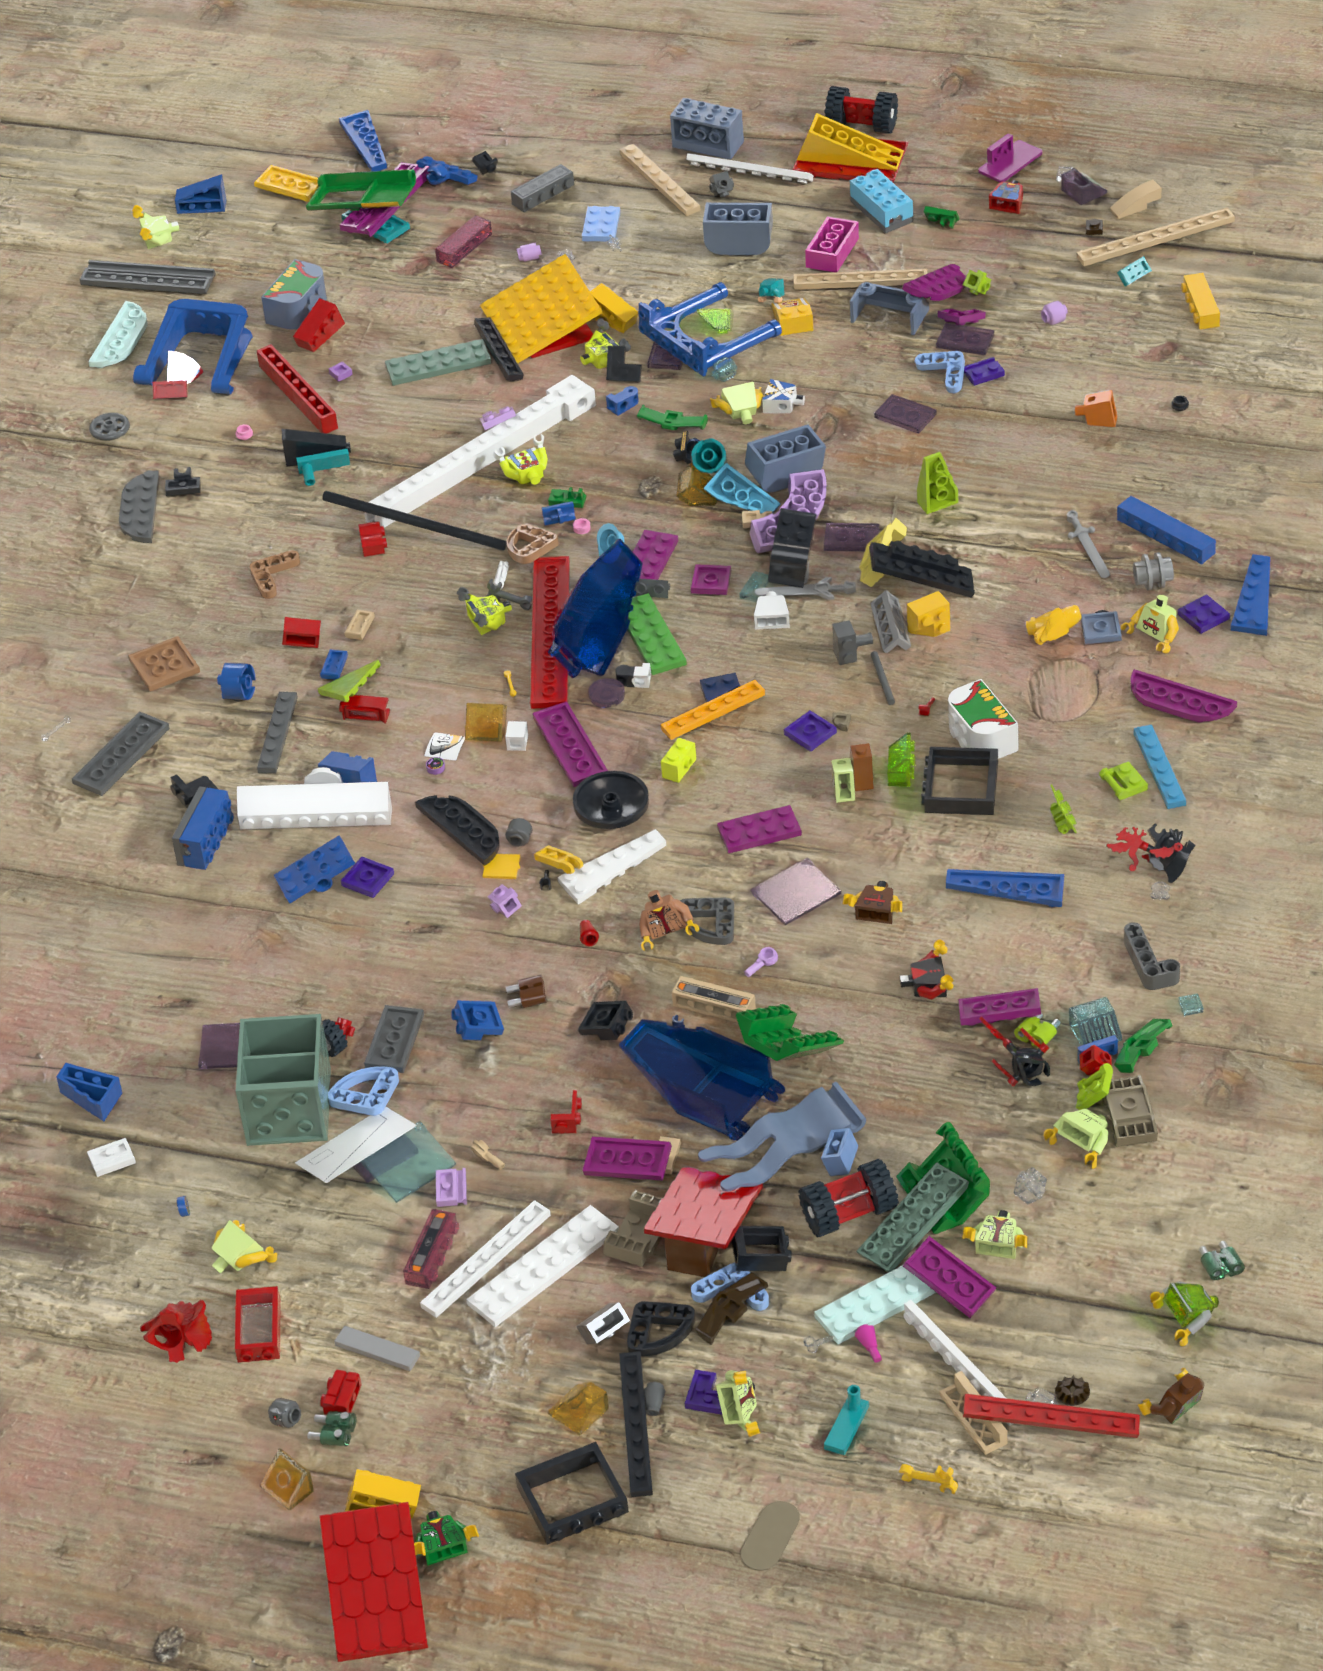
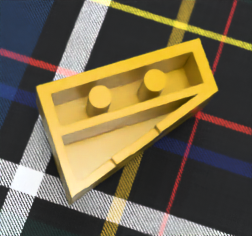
[590,283,638,333]
[344,1469,421,1519]

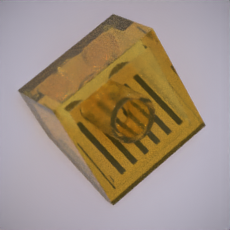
[676,462,717,506]

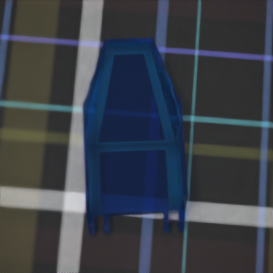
[619,1019,785,1141]

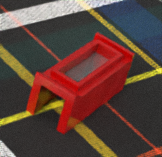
[339,695,390,724]

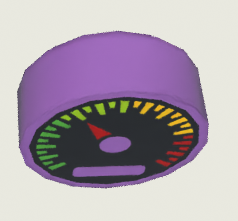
[426,757,445,775]

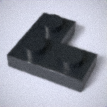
[606,345,642,382]

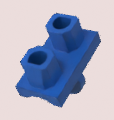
[541,501,576,526]

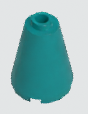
[691,438,728,474]

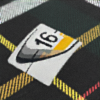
[424,733,466,761]

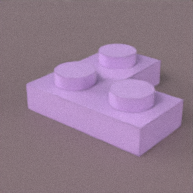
[480,406,516,430]

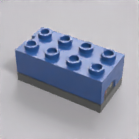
[172,786,234,870]

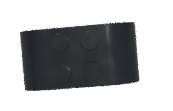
[768,508,816,588]

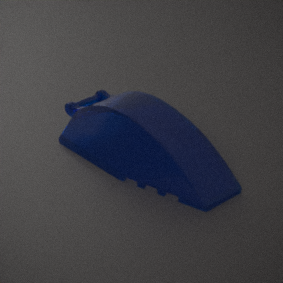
[548,539,643,678]

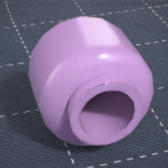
[1041,301,1068,325]

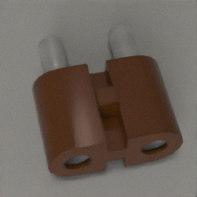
[506,975,547,1008]

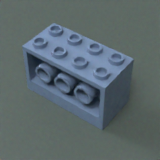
[670,98,744,160]

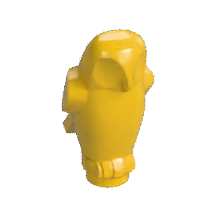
[1026,605,1082,645]

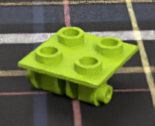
[1050,784,1077,834]

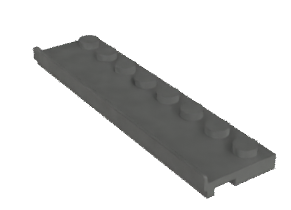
[80,260,216,294]

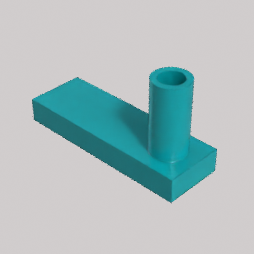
[296,448,350,486]
[824,1385,869,1456]

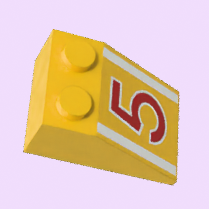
[771,298,814,336]

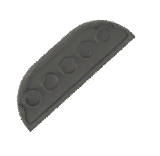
[119,470,160,543]

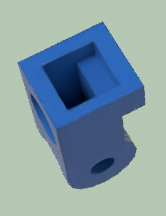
[606,386,639,416]

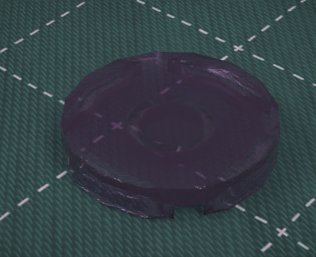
[588,678,625,708]

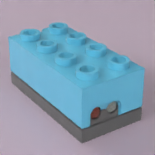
[850,169,913,233]

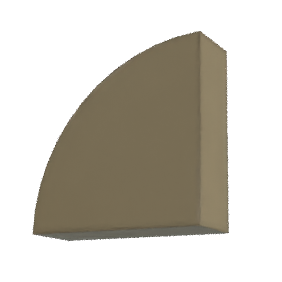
[832,712,851,732]

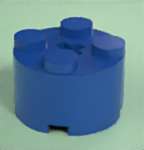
[217,663,256,700]

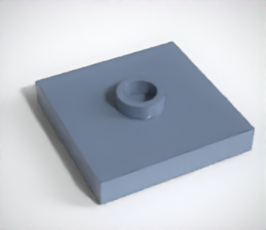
[1081,611,1122,644]

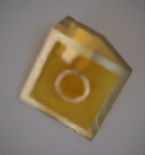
[465,703,507,742]
[548,1382,609,1435]

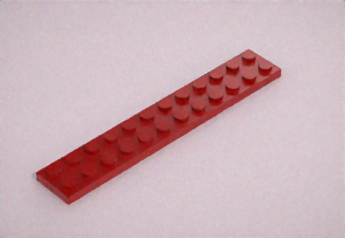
[530,556,570,709]

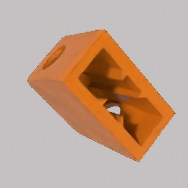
[1075,390,1118,427]

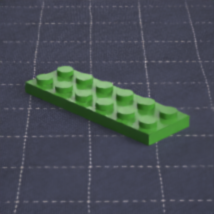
[615,593,687,675]

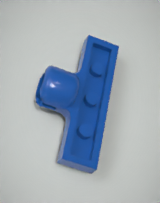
[416,156,478,185]

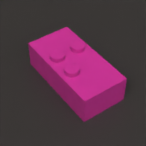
[805,216,859,272]

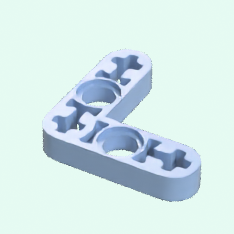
[915,351,965,394]
[691,1262,769,1311]

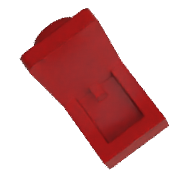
[550,1090,582,1134]

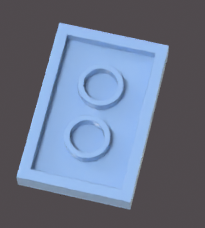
[582,206,620,242]

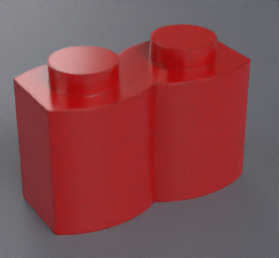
[358,521,387,557]

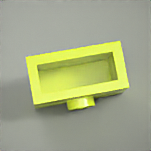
[661,738,696,783]

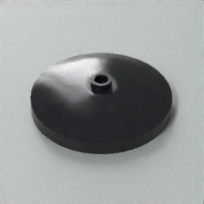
[573,771,649,829]

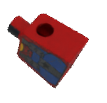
[989,180,1023,214]

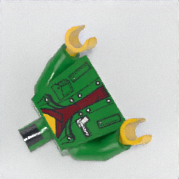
[414,1511,479,1566]

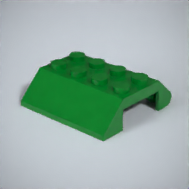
[896,1122,990,1234]

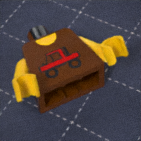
[842,881,903,924]

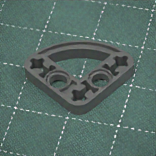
[680,897,735,945]

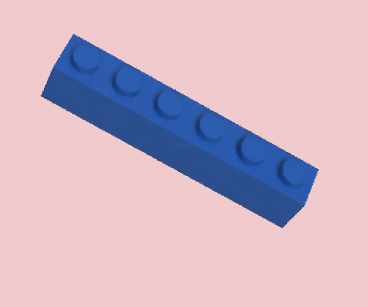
[1117,496,1216,564]

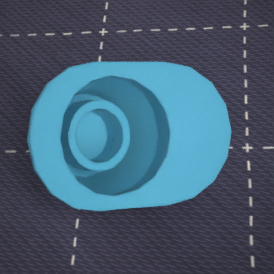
[597,523,625,565]

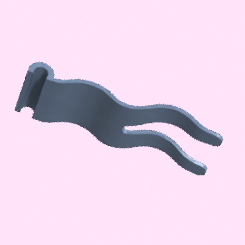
[698,1082,866,1192]

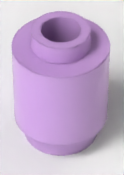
[517,243,542,262]

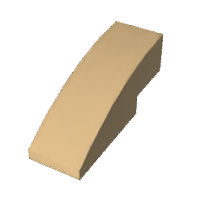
[1110,180,1162,219]

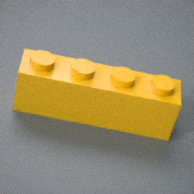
[1181,273,1220,330]

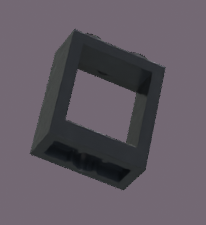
[731,1226,792,1271]

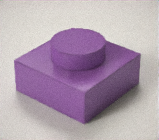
[329,362,353,382]

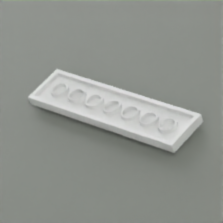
[466,1205,619,1327]

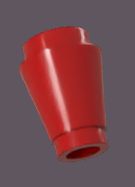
[580,920,599,947]

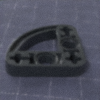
[627,1301,695,1357]

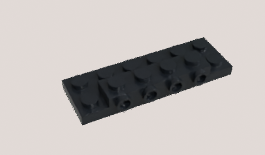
[869,541,975,598]

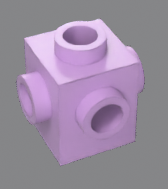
[488,884,522,918]

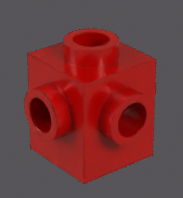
[1079,1045,1112,1076]

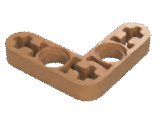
[250,550,300,599]

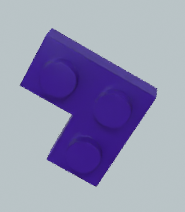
[684,1369,723,1415]

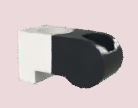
[615,663,651,688]

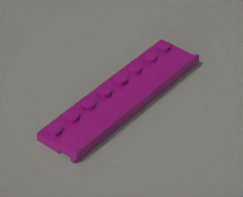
[339,162,430,237]

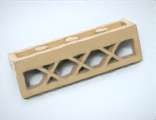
[939,1371,1008,1455]

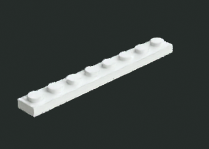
[686,153,814,184]
[420,1200,551,1318]
[904,1300,1014,1426]

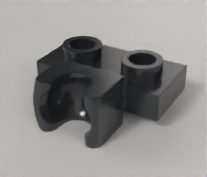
[165,467,201,496]

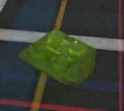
[887,733,915,786]

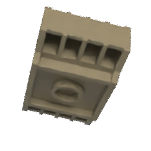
[1102,1075,1158,1147]
[604,1190,662,1267]

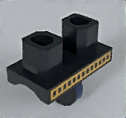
[673,430,700,464]

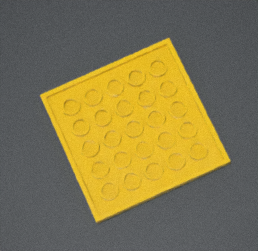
[480,254,603,363]

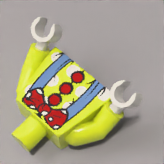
[493,434,548,485]

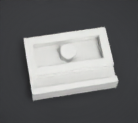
[87,1138,136,1177]

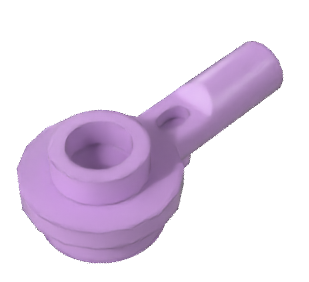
[744,947,778,977]

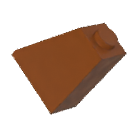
[850,743,874,792]

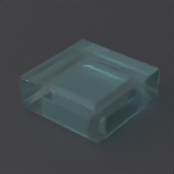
[1178,994,1203,1016]

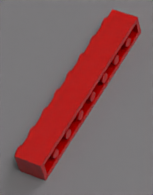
[256,344,338,434]

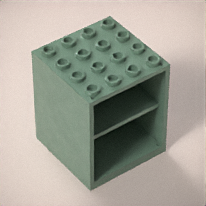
[236,1014,331,1146]

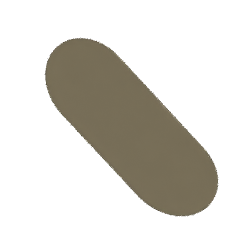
[741,1501,800,1570]

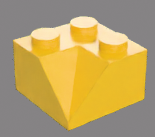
[907,591,950,637]

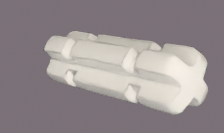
[493,561,509,589]

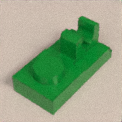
[924,206,959,229]
[548,487,587,508]

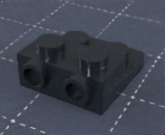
[578,1001,633,1040]

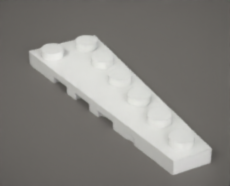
[558,829,666,904]

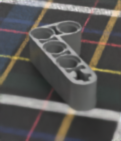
[1124,922,1180,990]

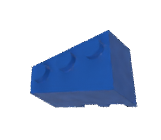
[175,174,227,214]

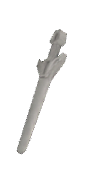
[754,577,856,600]

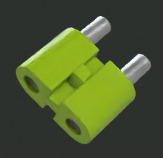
[1014,1013,1060,1048]

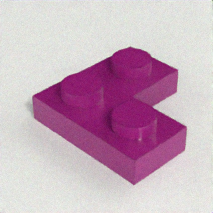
[938,308,986,325]

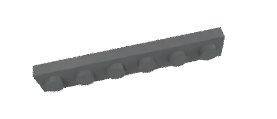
[257,692,298,774]

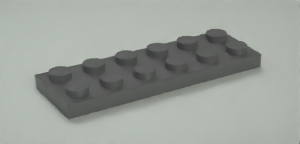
[72,711,170,796]

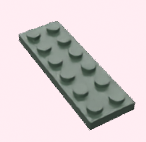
[385,339,491,386]

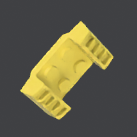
[859,518,907,587]

